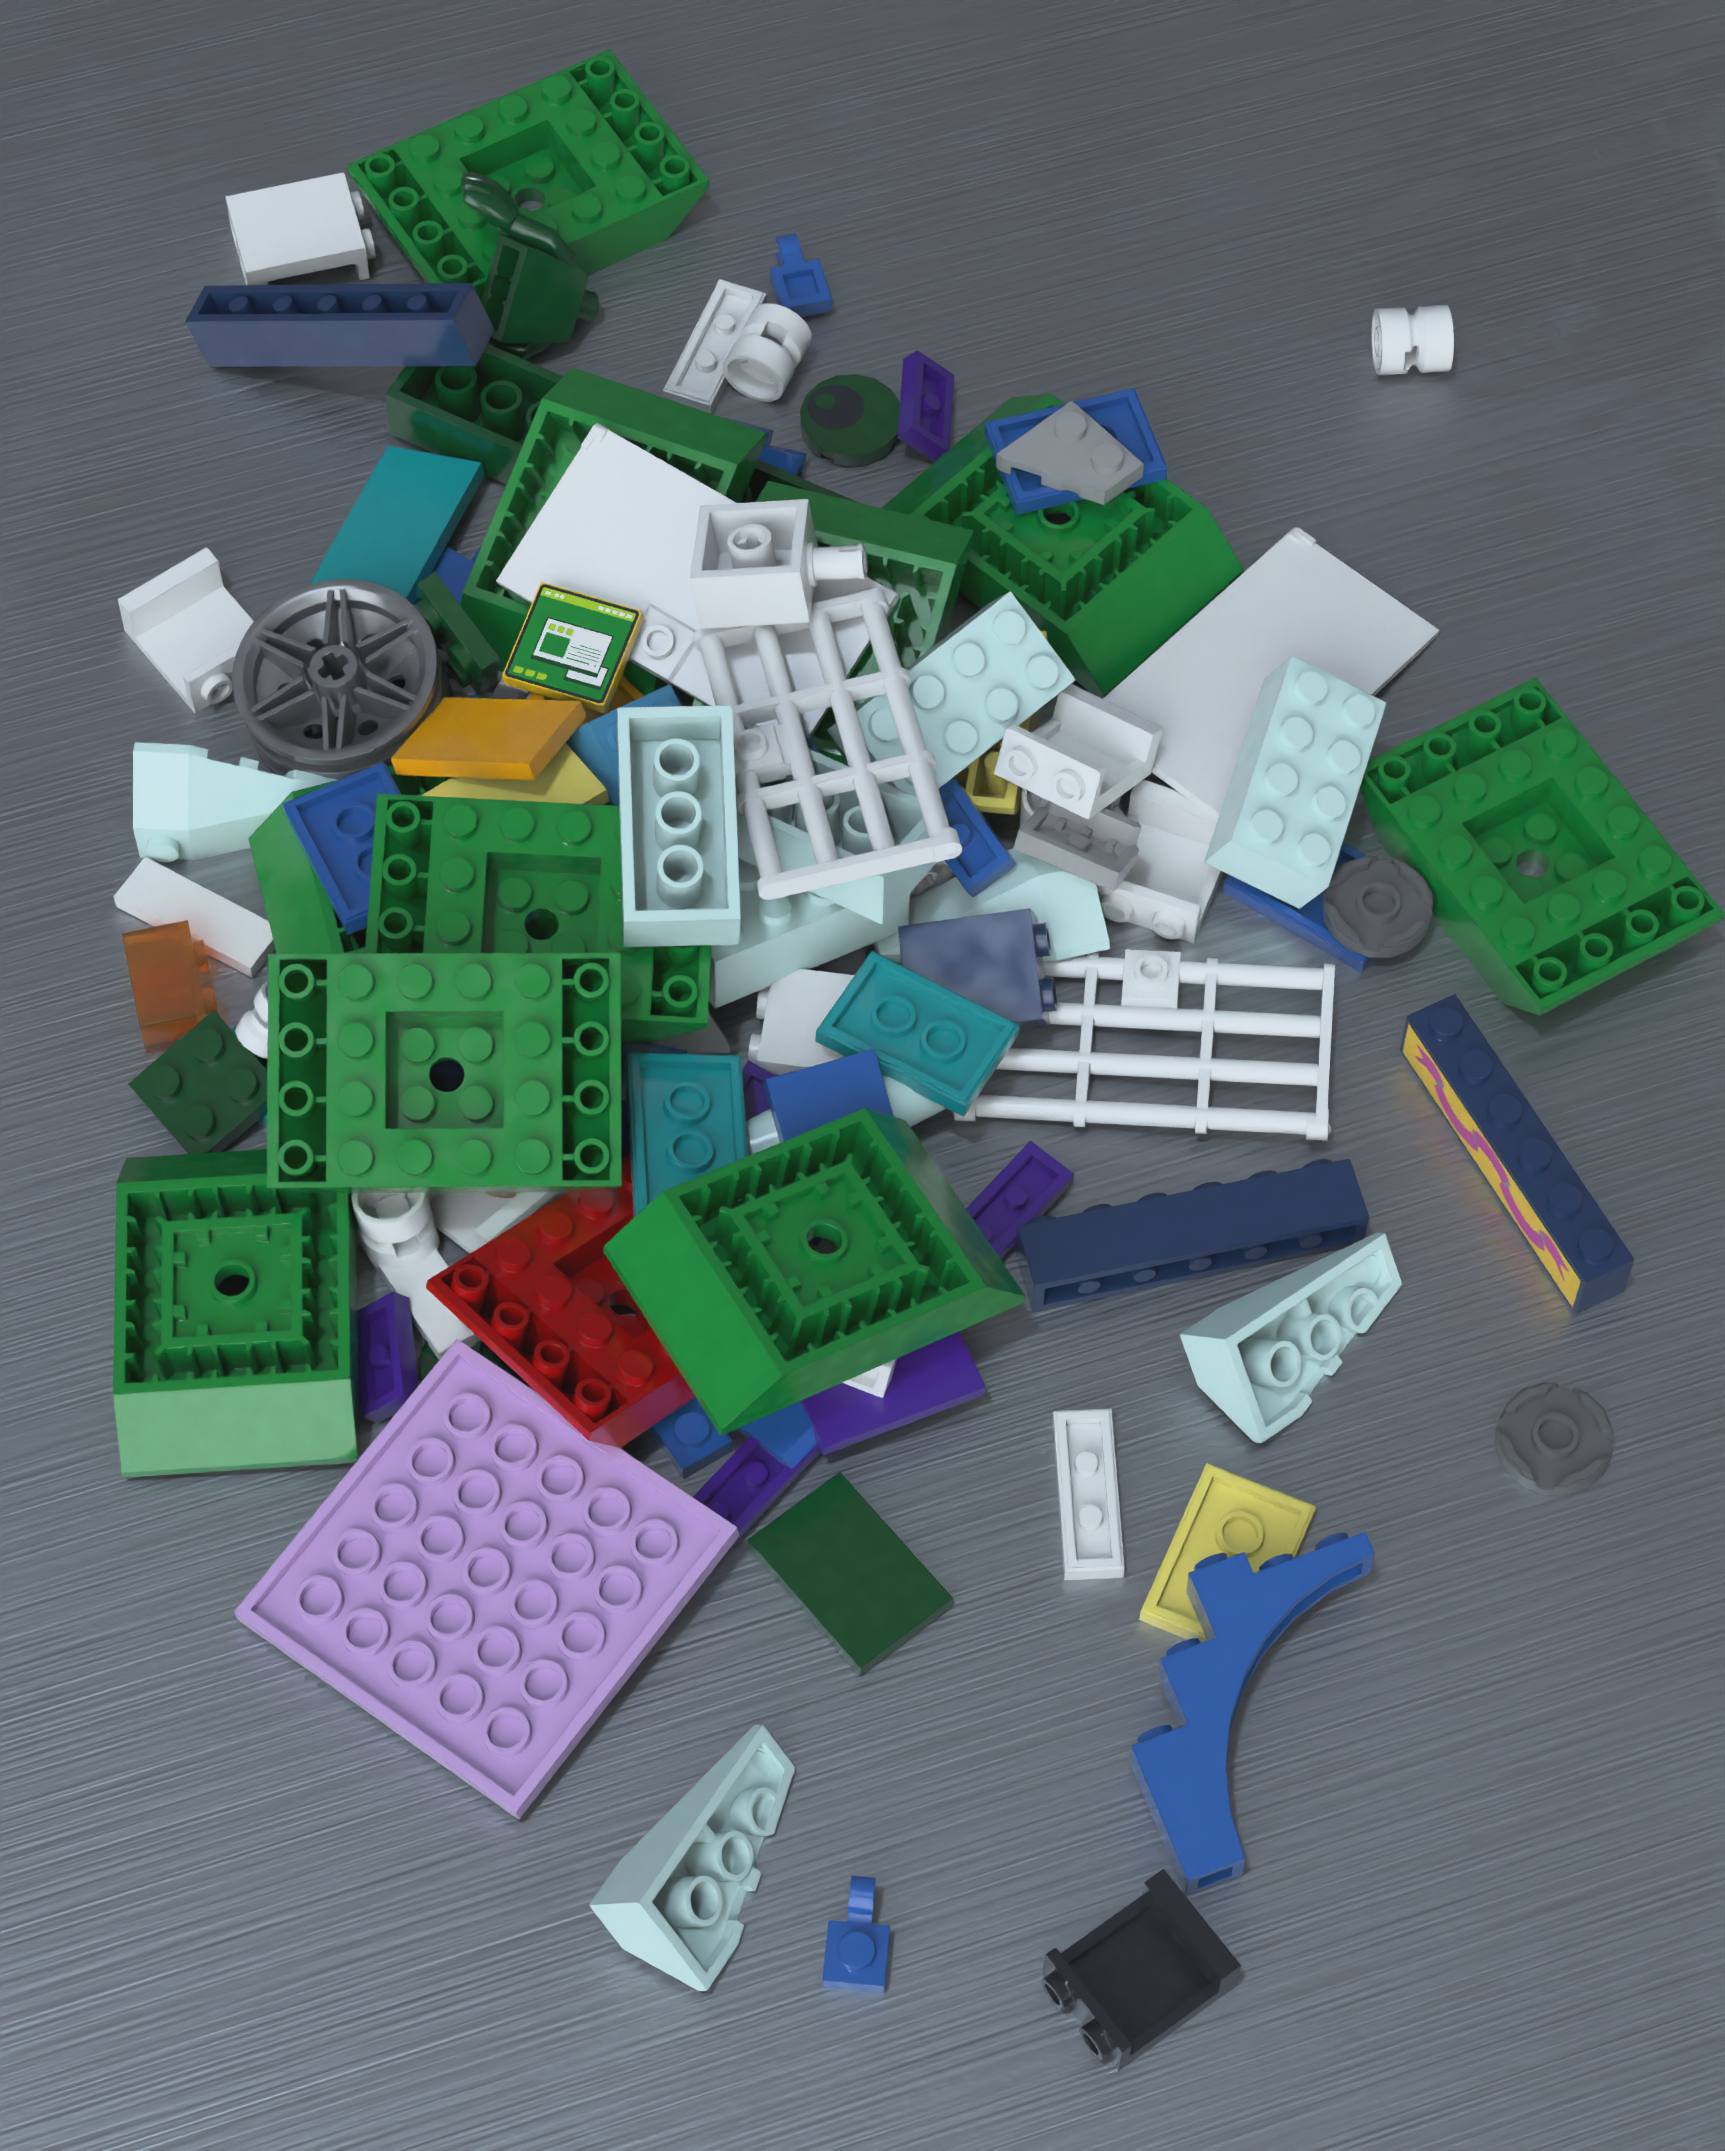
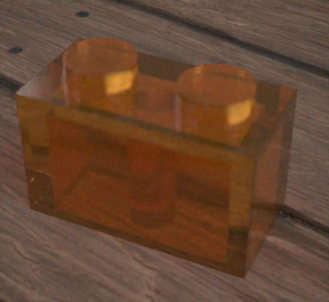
[122,920,219,1055]

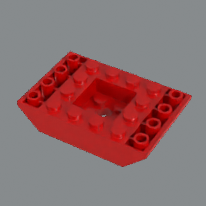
[425,1154,816,1448]

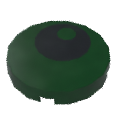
[800,374,900,467]

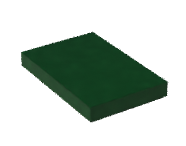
[748,1472,953,1676]

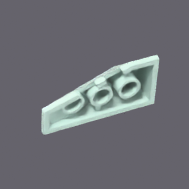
[133,742,339,862]
[874,848,1110,963]
[1180,1232,1402,1443]
[589,1724,795,1991]

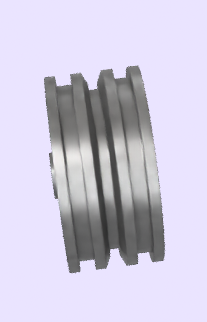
[232,579,453,779]

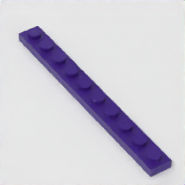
[693,1140,1074,1557]

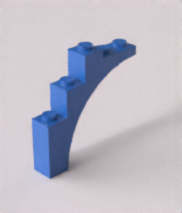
[1130,1532,1375,1897]

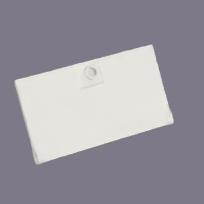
[496,423,899,740]
[1103,527,1440,820]

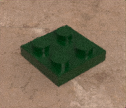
[414,572,500,696]
[128,1010,267,1154]

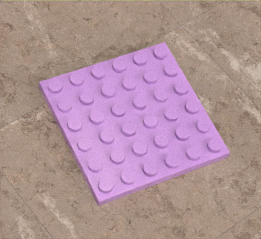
[234,1339,739,1819]

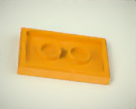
[391,697,586,781]

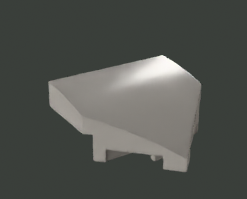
[1013,796,1141,891]

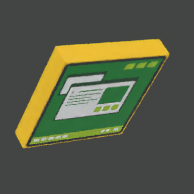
[502,582,645,714]

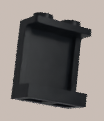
[1041,1869,1241,2071]

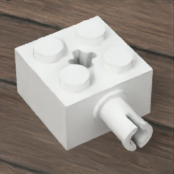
[689,499,867,629]

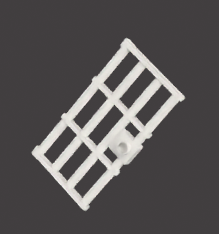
[692,588,962,900]
[952,949,1335,1141]

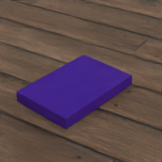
[800,1331,986,1456]

